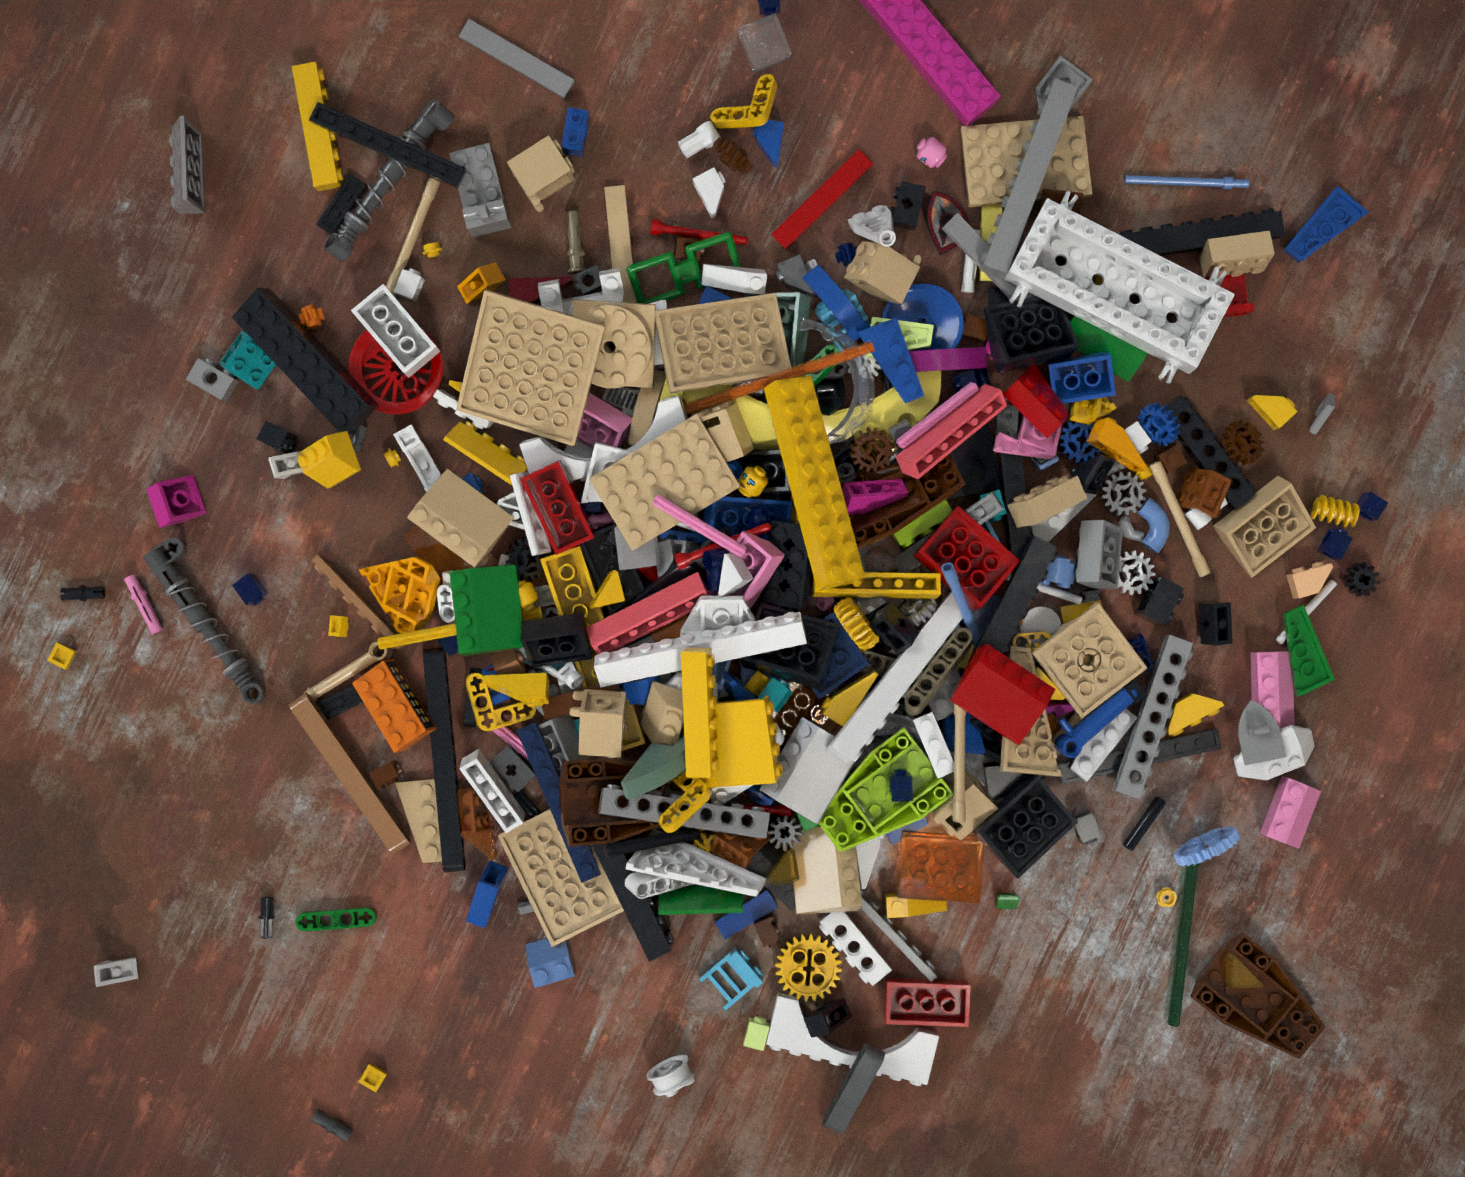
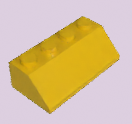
[443,421,528,486]

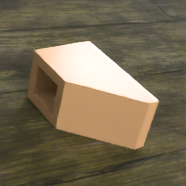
[1286,561,1333,599]

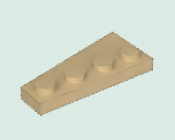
[395,779,442,863]

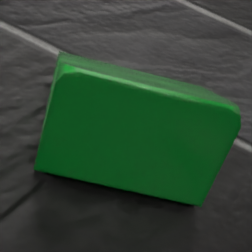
[996,893,1019,909]

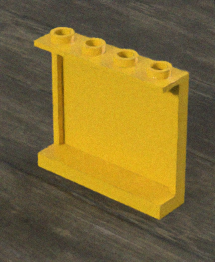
[701,695,783,788]

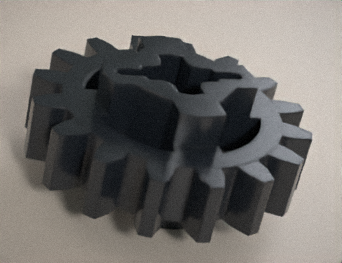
[505,536,550,581]

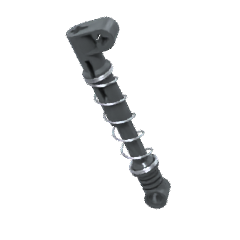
[324,99,455,262]
[143,537,266,704]

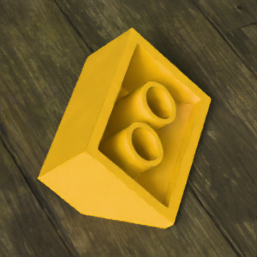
[297,431,361,489]

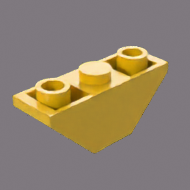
[1165,693,1224,736]

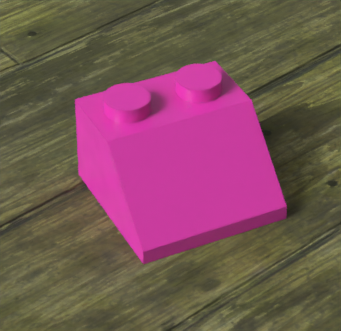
[146,475,206,528]

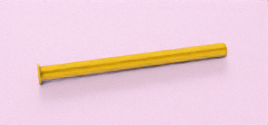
[377,605,543,649]

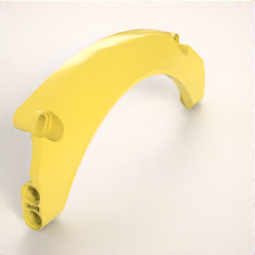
[682,371,941,451]

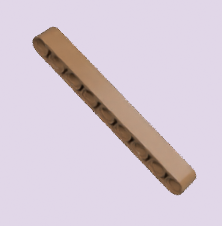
[289,692,411,854]

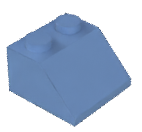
[525,938,577,988]

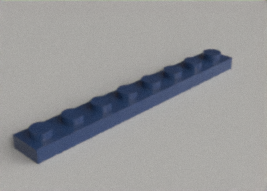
[516,722,601,883]

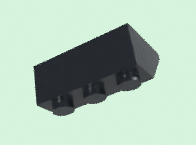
[520,612,592,668]

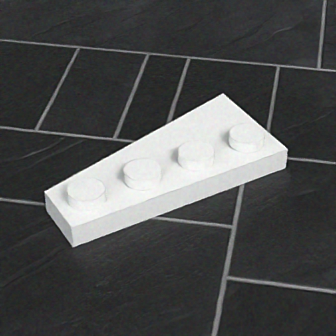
[1070,709,1137,782]

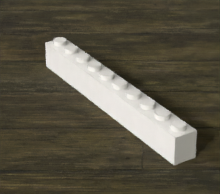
[827,591,972,764]
[594,612,807,687]

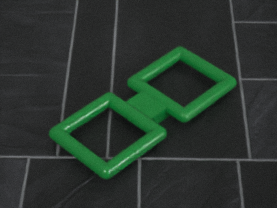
[626,232,742,304]

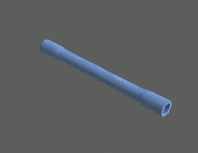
[941,562,982,650]

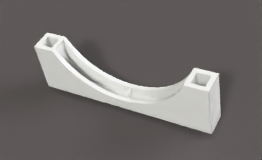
[519,394,688,484]
[766,992,939,1086]

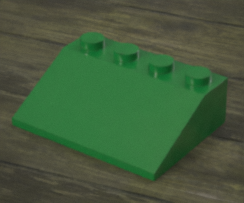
[1070,283,1148,383]
[449,565,523,656]
[658,884,743,915]

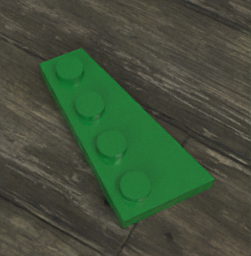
[1282,605,1335,697]

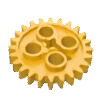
[775,933,842,1002]

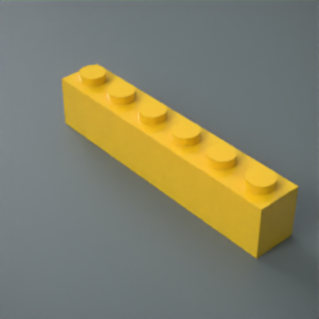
[292,62,344,191]
[812,572,941,599]
[681,647,719,778]

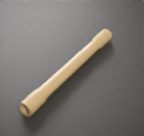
[386,178,440,296]
[1149,461,1211,577]
[953,704,966,822]

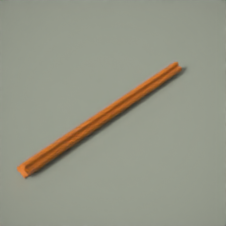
[683,340,875,415]

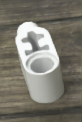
[437,570,455,623]

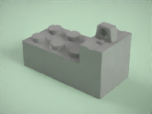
[449,143,512,238]

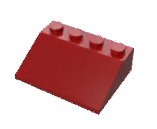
[913,506,1020,610]
[950,644,1056,745]

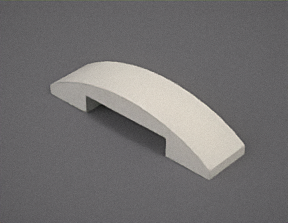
[393,424,442,492]

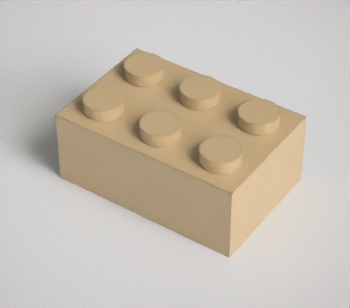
[1199,231,1275,278]
[1007,475,1087,528]

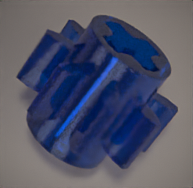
[835,242,858,267]

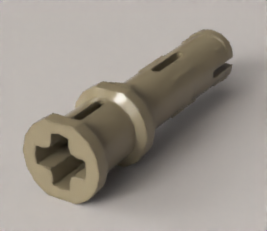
[566,211,586,275]

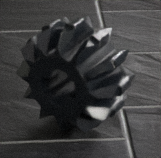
[1343,562,1380,597]

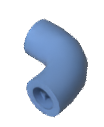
[1137,497,1170,554]

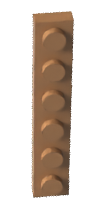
[312,554,405,649]

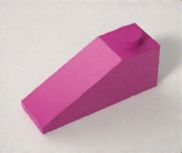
[842,479,909,515]

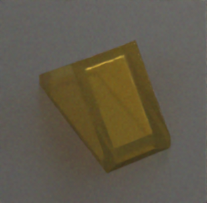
[764,848,799,886]
[1225,952,1263,988]

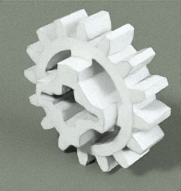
[1118,551,1155,595]

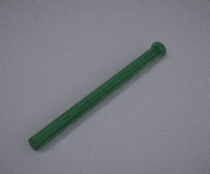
[1167,863,1201,1027]

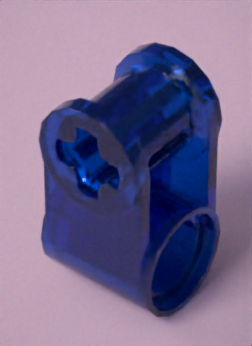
[1127,633,1153,674]

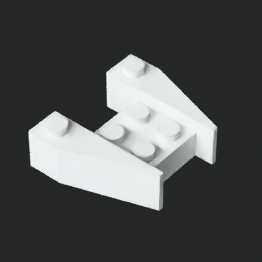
[538,268,624,345]

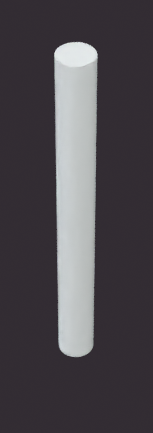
[1005,573,1082,605]
[1275,579,1337,645]

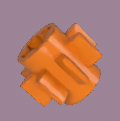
[298,304,325,329]

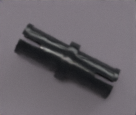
[60,585,106,601]

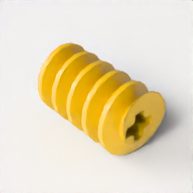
[1311,495,1360,528]

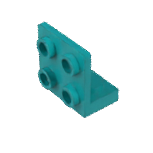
[219,330,276,390]

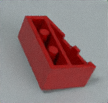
[1003,365,1070,438]

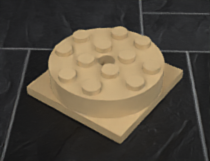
[573,299,656,388]
[1031,602,1147,718]

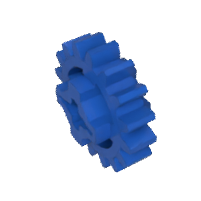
[1137,402,1180,446]
[1058,421,1101,463]

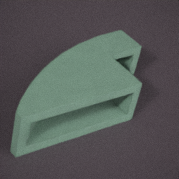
[621,734,686,799]

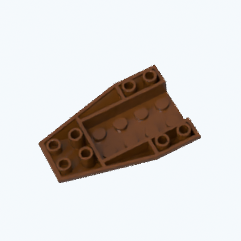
[840,454,965,549]
[559,758,688,847]
[1190,932,1325,1059]

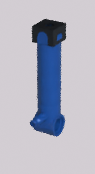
[1054,679,1147,758]

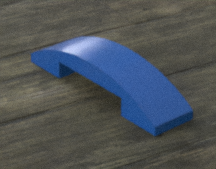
[802,265,869,342]

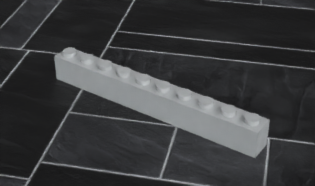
[980,78,1078,279]

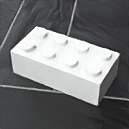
[351,284,440,378]

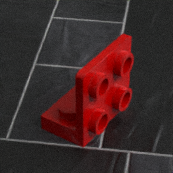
[1204,274,1254,317]

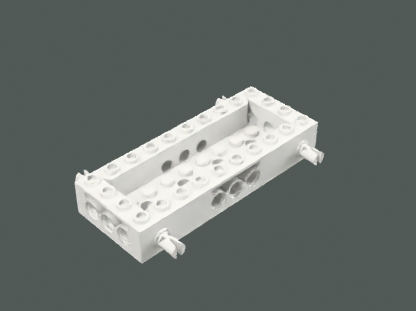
[1005,191,1235,383]

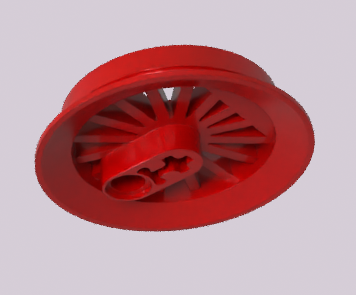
[348,326,443,414]

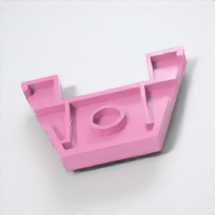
[993,384,1062,460]

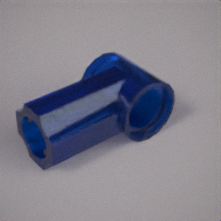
[702,548,729,592]

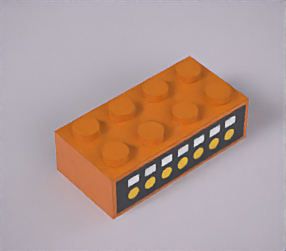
[352,659,437,753]

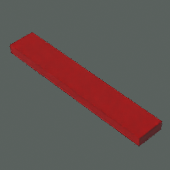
[771,150,873,250]

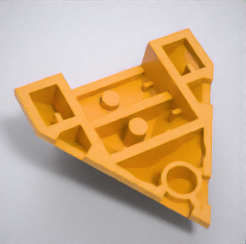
[358,557,441,633]

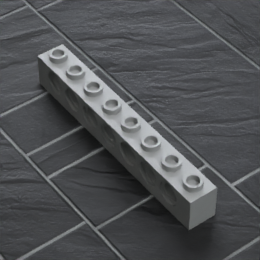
[1112,635,1194,799]
[598,784,770,838]

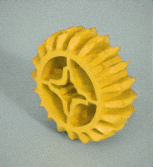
[834,597,879,651]

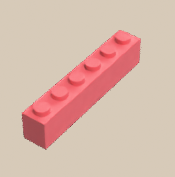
[896,384,1007,479]
[586,572,710,654]

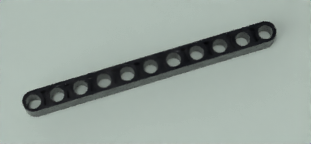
[423,647,466,873]

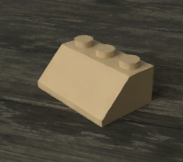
[640,681,684,746]

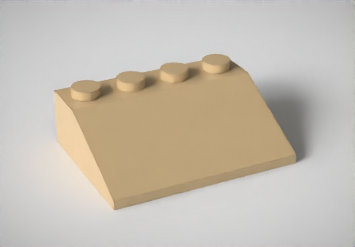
[407,469,514,568]
[1213,476,1316,578]
[788,827,862,914]

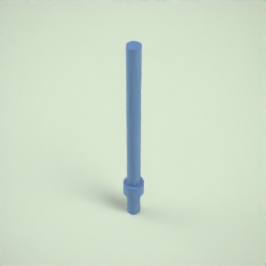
[1124,175,1249,189]

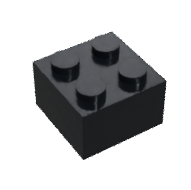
[1134,577,1184,625]

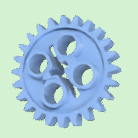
[1173,826,1240,867]

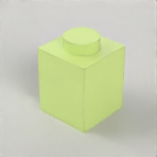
[743,1016,770,1051]

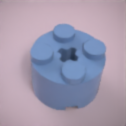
[1039,555,1078,588]

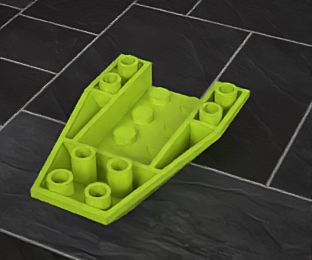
[819,727,954,852]

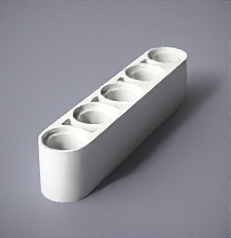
[625,872,693,899]

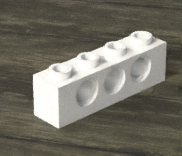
[459,749,525,833]
[819,912,892,986]

